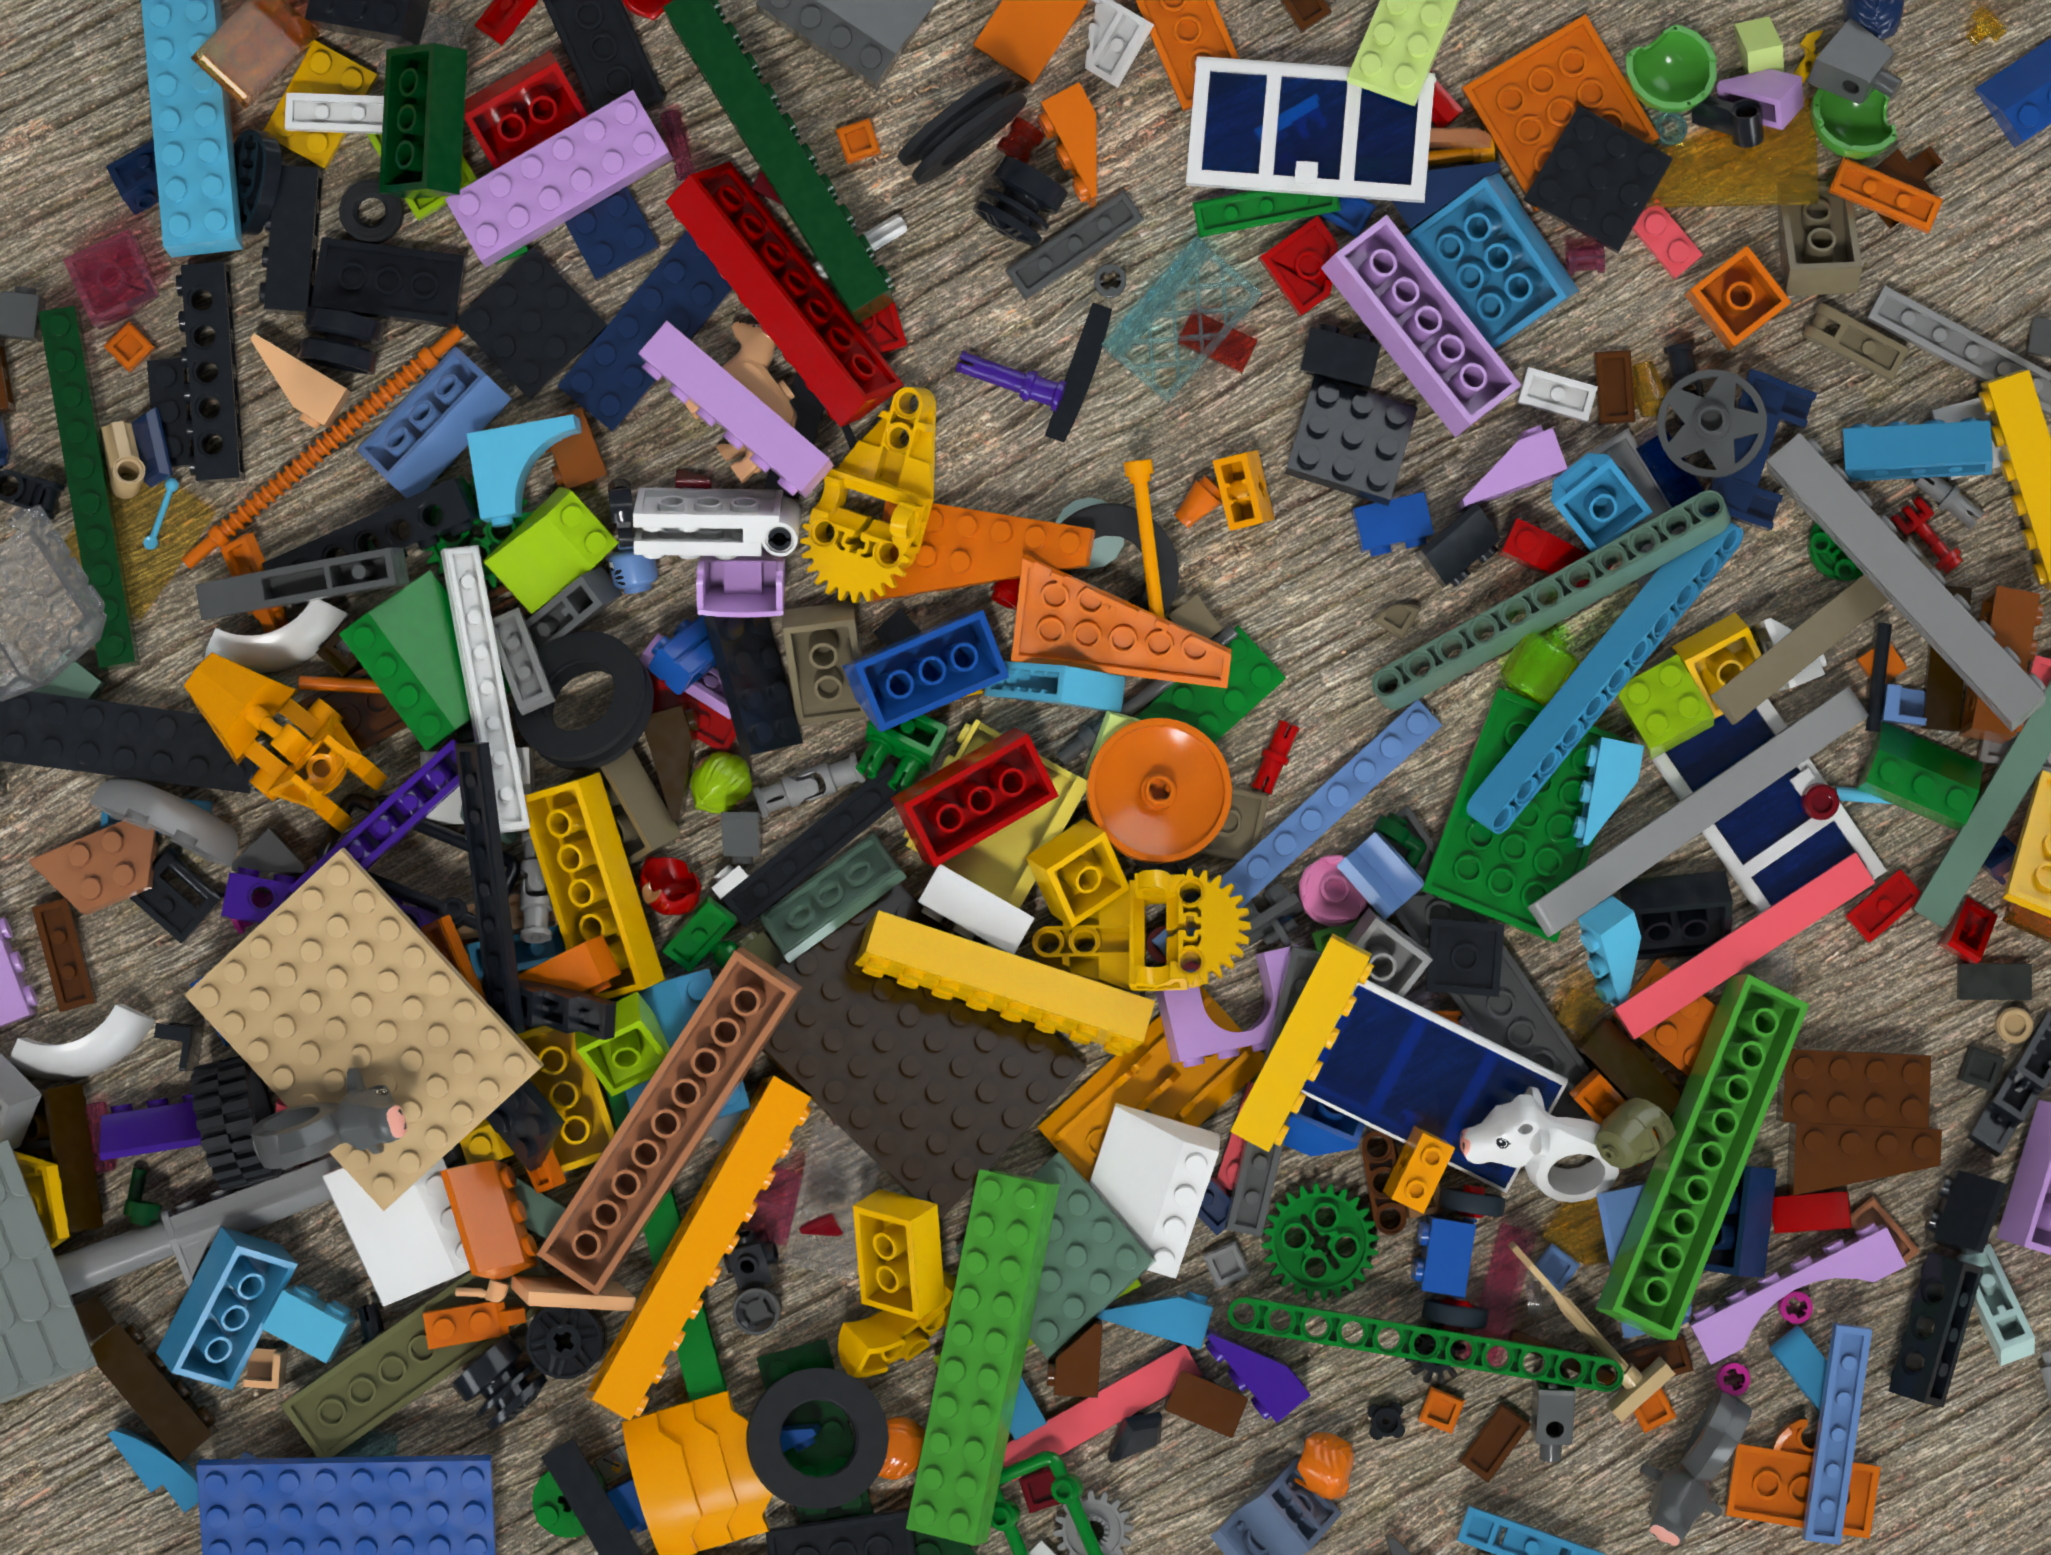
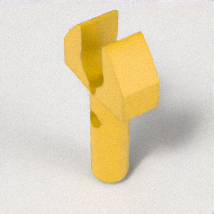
[1793,30,1824,85]

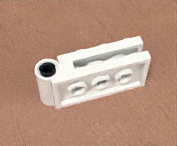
[633,488,801,560]

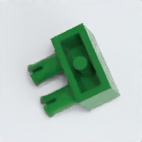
[855,714,948,793]

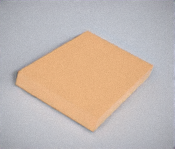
[511,1275,636,1311]

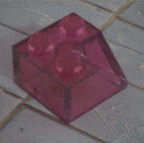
[63,229,160,330]

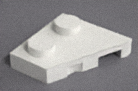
[1085,0,1154,88]

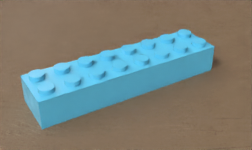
[141,0,243,258]

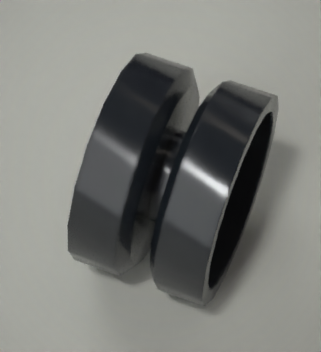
[296,307,385,375]

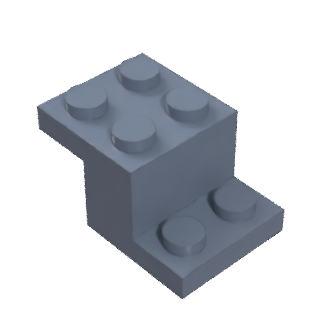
[1210,1458,1342,1555]

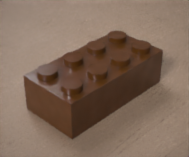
[1776,1049,1931,1128]

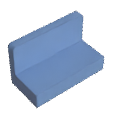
[1336,831,1425,920]

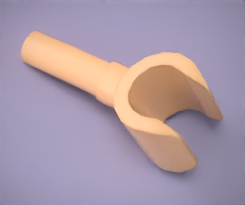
[455,1279,509,1302]

